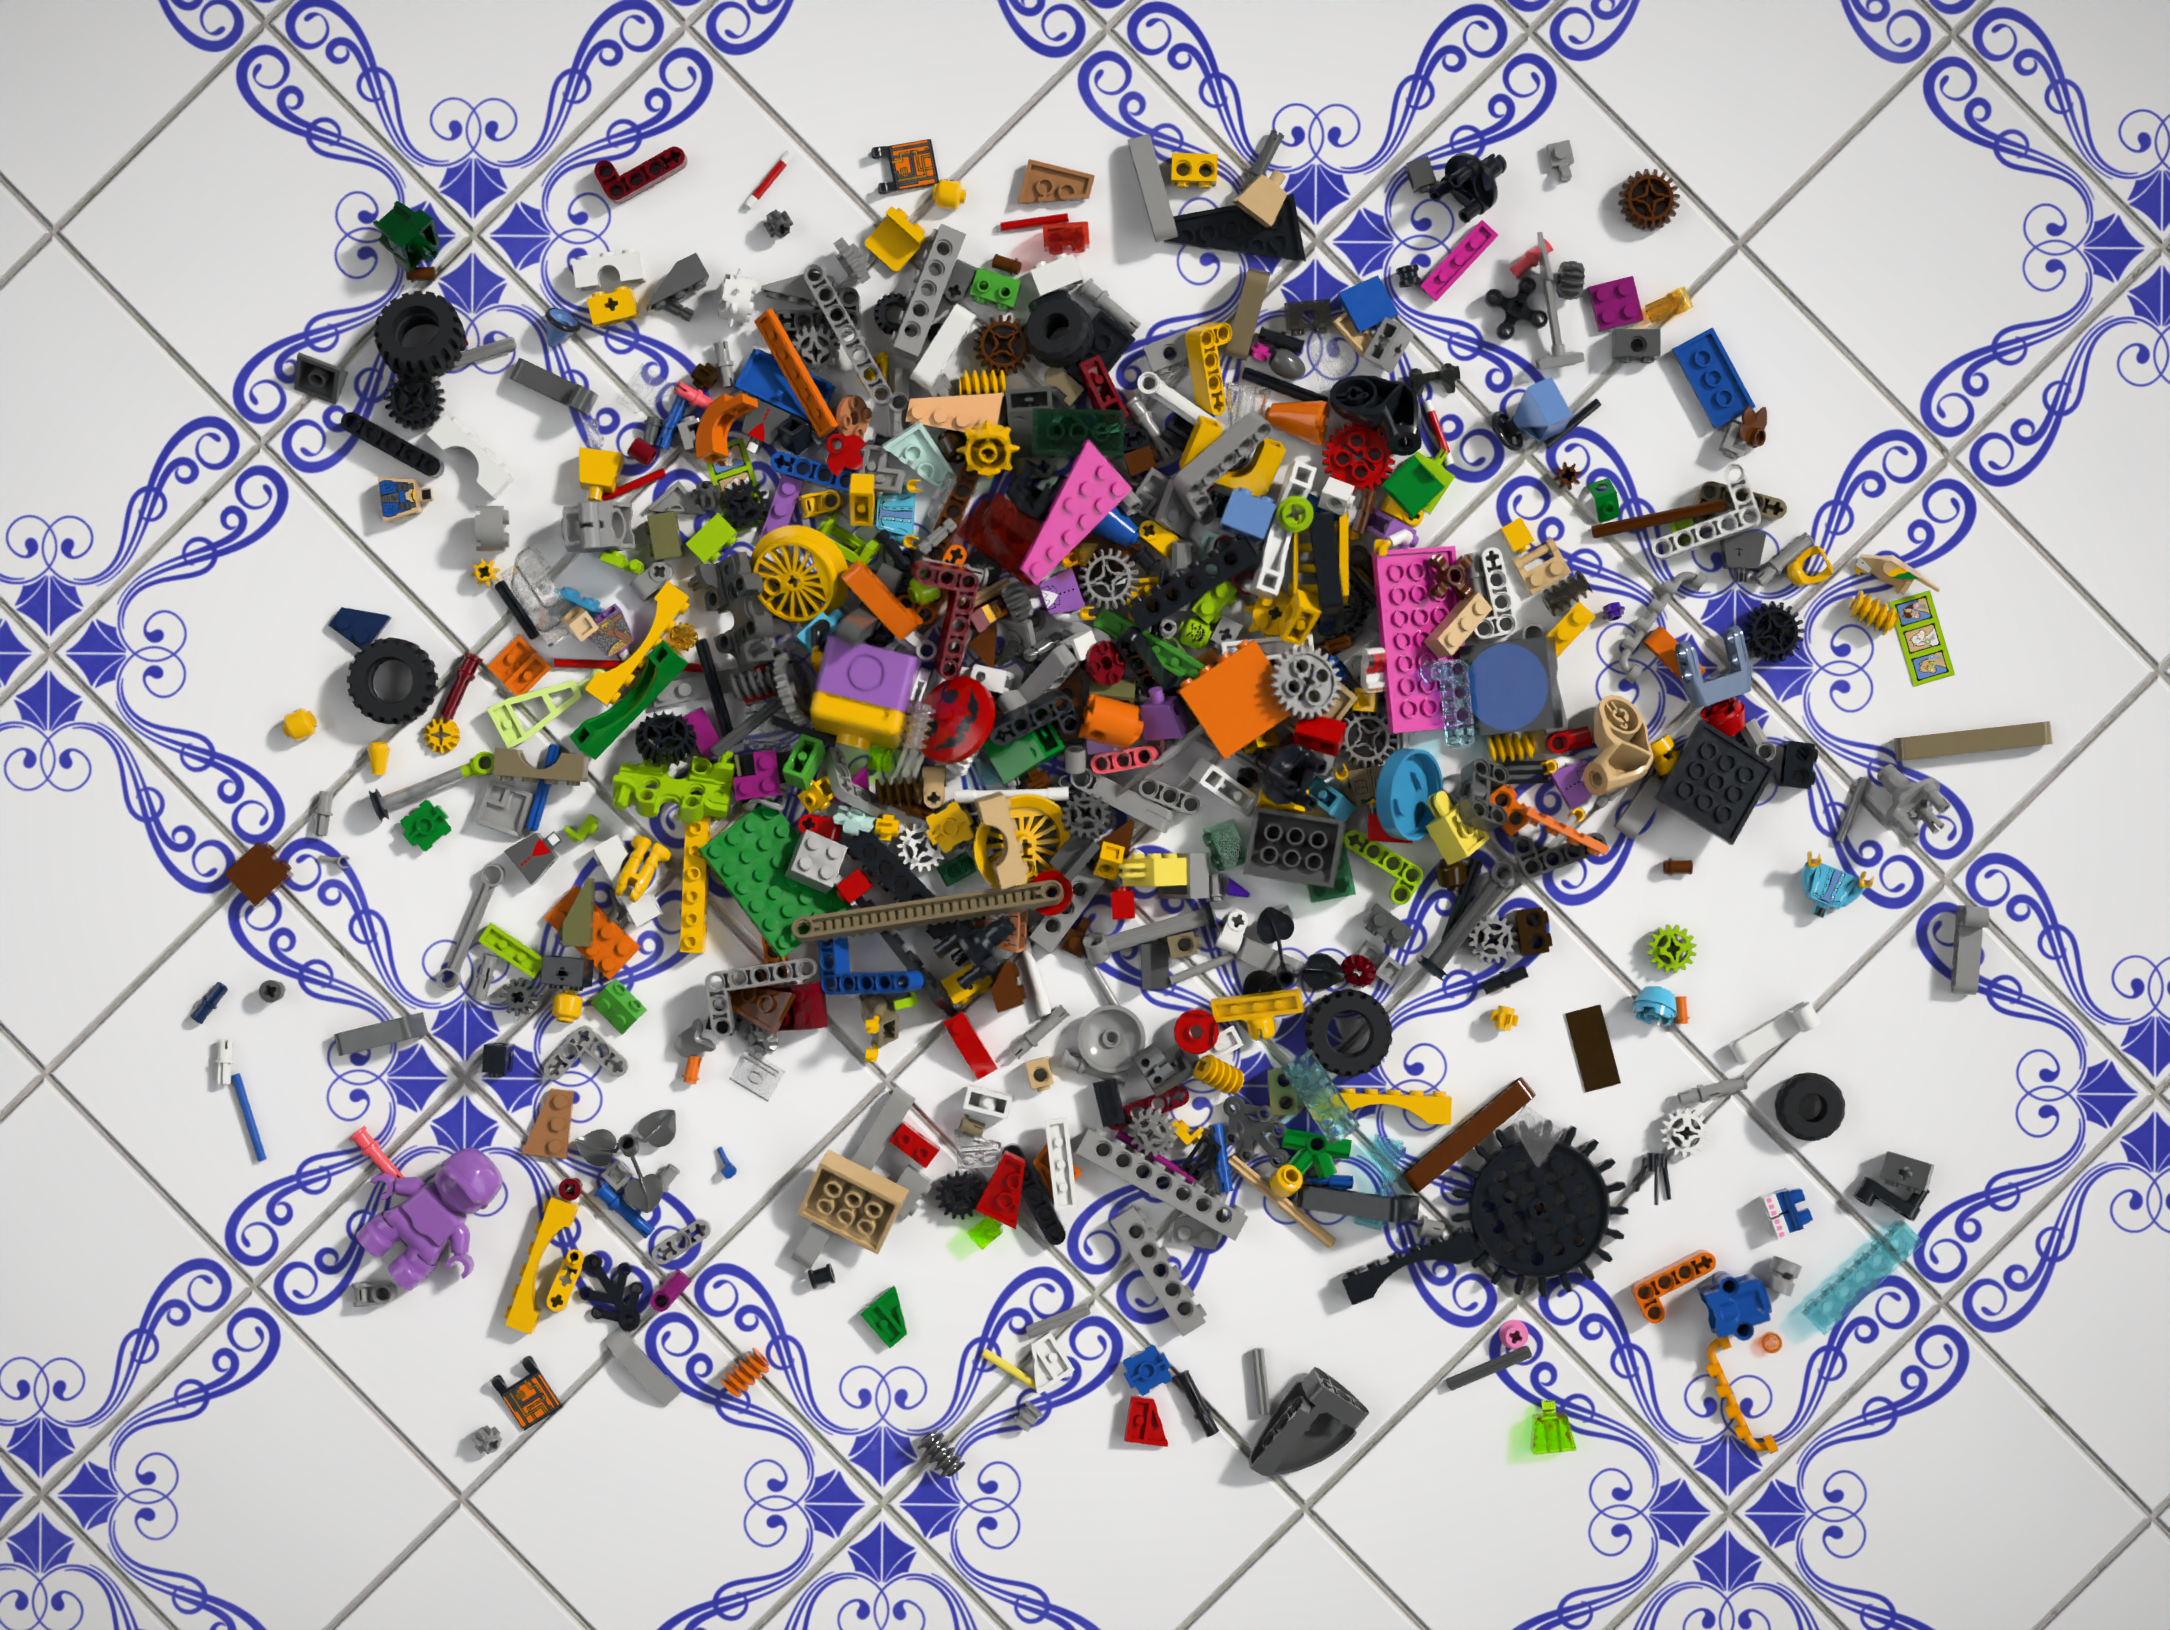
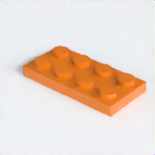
[544,885,641,980]

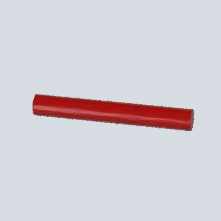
[1000,213,1069,231]
[602,468,667,501]

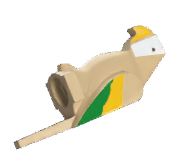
[1855,554,1940,595]

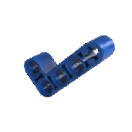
[770,452,863,493]

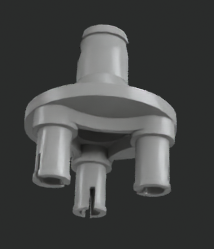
[1877,764,1951,841]

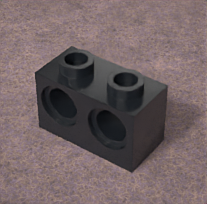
[1779,741,1818,789]

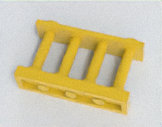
[1288,513,1349,605]

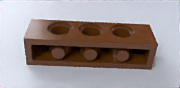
[1046,648,1084,741]

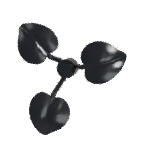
[1243,907,1344,995]

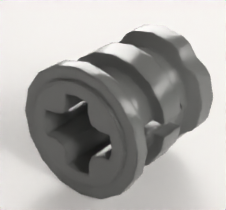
[259,980,286,1003]

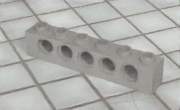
[889,223,966,362]
[1110,1205,1207,1337]

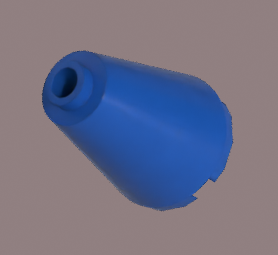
[1089,505,1140,547]

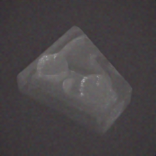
[1310,332,1357,395]
[616,363,678,414]
[954,1129,1002,1169]

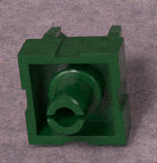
[373,201,440,273]

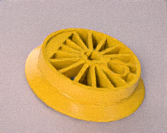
[750,525,849,624]
[974,794,1070,888]

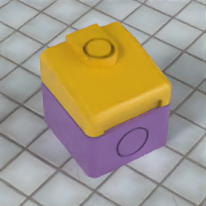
[810,635,922,751]

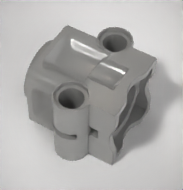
[561,500,635,553]

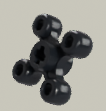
[1484,277,1548,341]

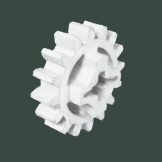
[897,823,945,872]
[1660,1107,1711,1157]

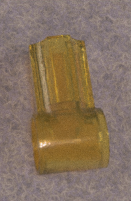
[1644,286,1694,324]

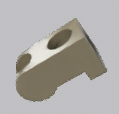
[1044,367,1085,409]

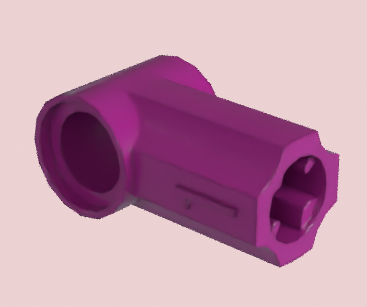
[650,1268,692,1312]

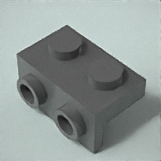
[1150,1044,1194,1097]

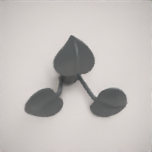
[575,1109,676,1213]

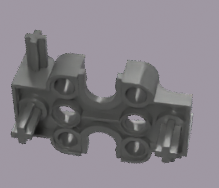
[688,552,781,674]

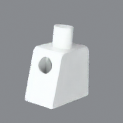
[959,664,1015,695]

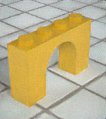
[1179,415,1286,498]

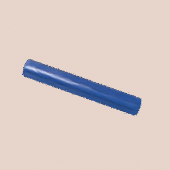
[525,744,562,831]

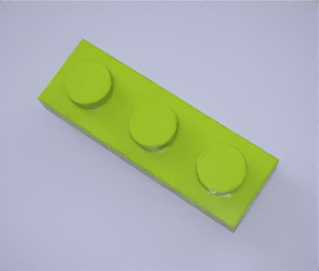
[478,922,543,979]

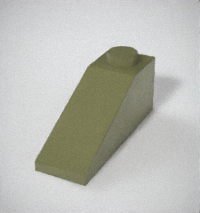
[559,878,595,947]

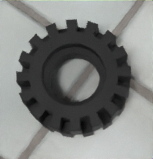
[874,293,915,335]

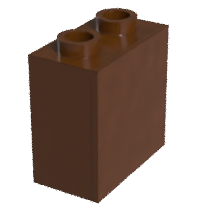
[225,842,294,907]

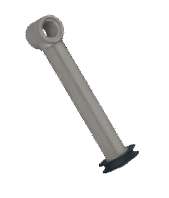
[1083,899,1218,964]

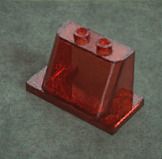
[957,492,1042,588]

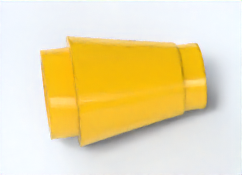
[367,741,390,775]

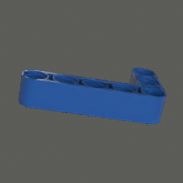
[818,936,924,995]

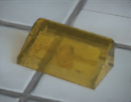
[1075,543,1098,566]

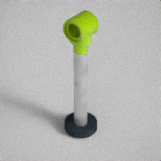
[369,751,494,822]

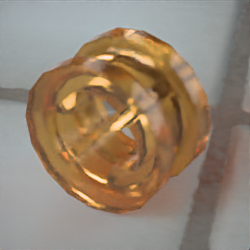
[1760,1331,1782,1353]

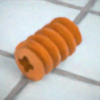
[720,1347,769,1397]

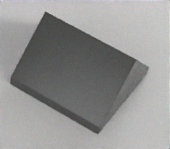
[294,352,349,405]

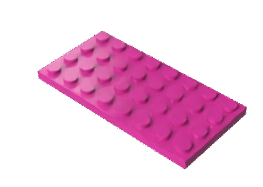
[1372,546,1467,734]

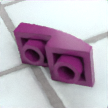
[682,707,720,758]

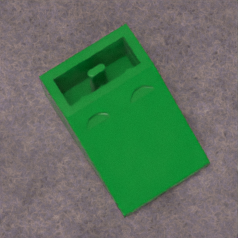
[982,708,1065,785]

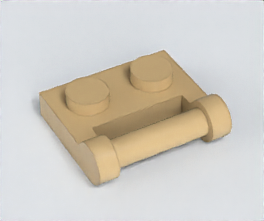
[1512,538,1572,595]

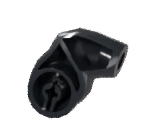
[1330,375,1422,456]

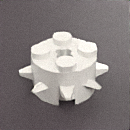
[718,268,757,328]

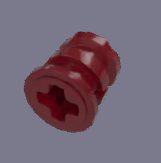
[558,1178,583,1201]

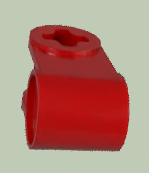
[798,814,842,842]

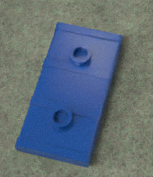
[734,349,836,425]

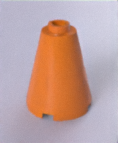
[1265,400,1330,446]

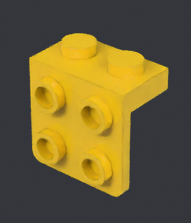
[865,206,927,272]

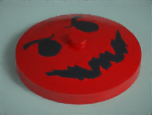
[914,676,995,765]

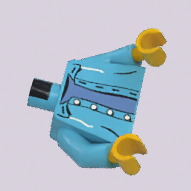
[874,479,922,550]
[1801,851,1874,918]

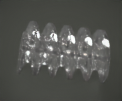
[898,700,936,750]

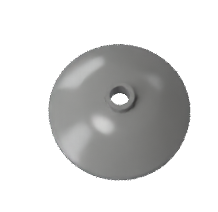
[1078,1005,1146,1073]

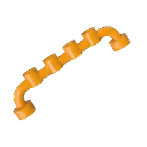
[1705,1334,1779,1454]

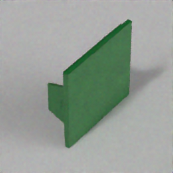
[1381,455,1445,519]

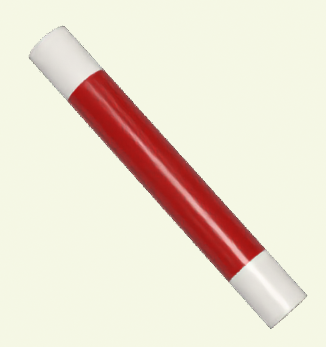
[745,151,794,209]
[1422,399,1454,466]

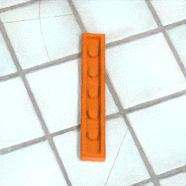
[754,309,839,438]

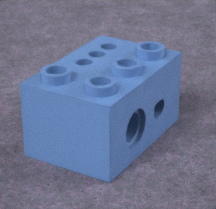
[1219,487,1276,544]

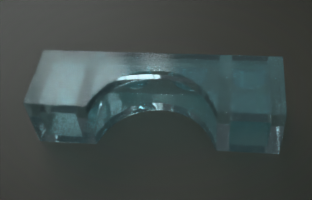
[1353,1134,1406,1231]

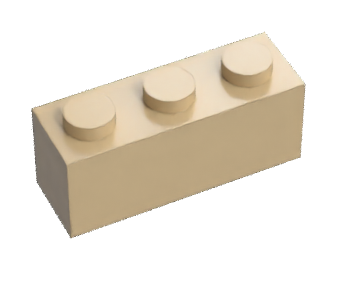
[1424,592,1493,658]

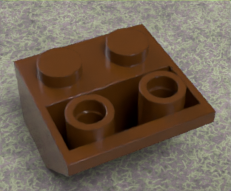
[991,959,1027,1013]

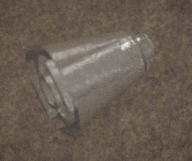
[1226,382,1271,428]

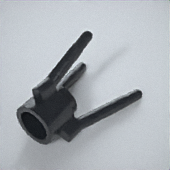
[1635,1153,1671,1205]

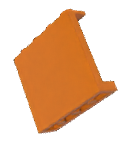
[1176,639,1290,760]

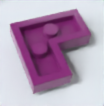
[733,750,781,800]

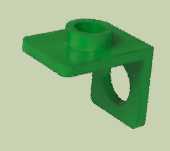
[1588,479,1620,522]

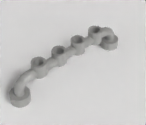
[1619,572,1708,684]

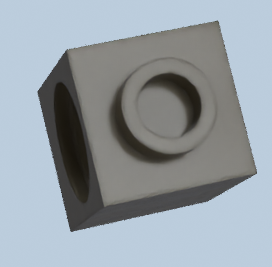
[1167,931,1201,959]

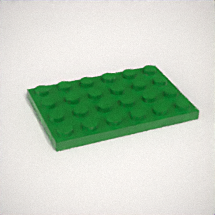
[698,798,852,960]

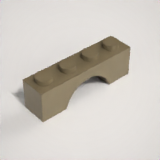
[493,748,589,786]

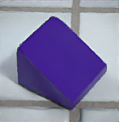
[1226,877,1250,897]

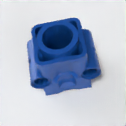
[1698,1271,1772,1341]

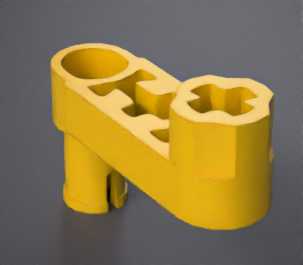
[546,1249,584,1313]

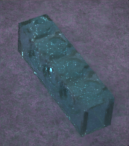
[1281,1049,1360,1145]

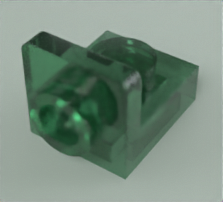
[936,852,977,887]

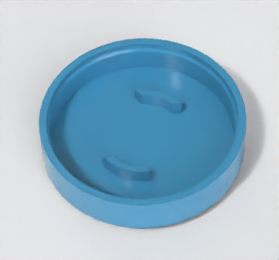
[1376,748,1443,841]

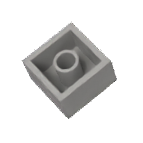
[785,829,848,894]

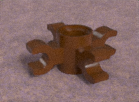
[1427,553,1474,600]

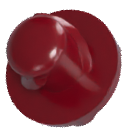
[1084,640,1126,686]

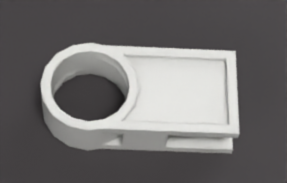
[909,667,932,713]

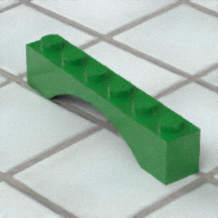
[569,640,689,760]

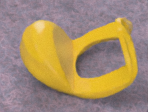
[1787,546,1833,587]

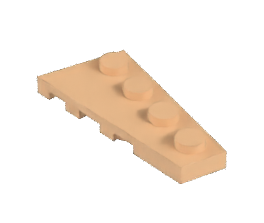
[906,393,1004,433]

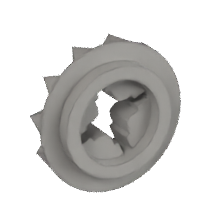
[744,1023,778,1056]

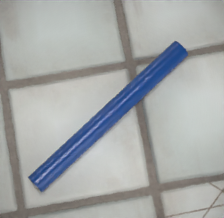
[231,1073,267,1162]

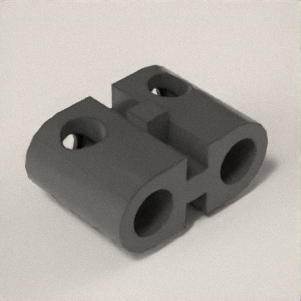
[1132,1042,1175,1089]

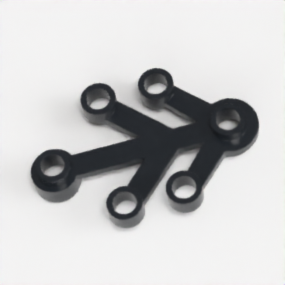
[579,1253,644,1331]

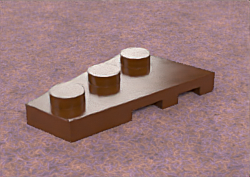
[721,987,796,1035]

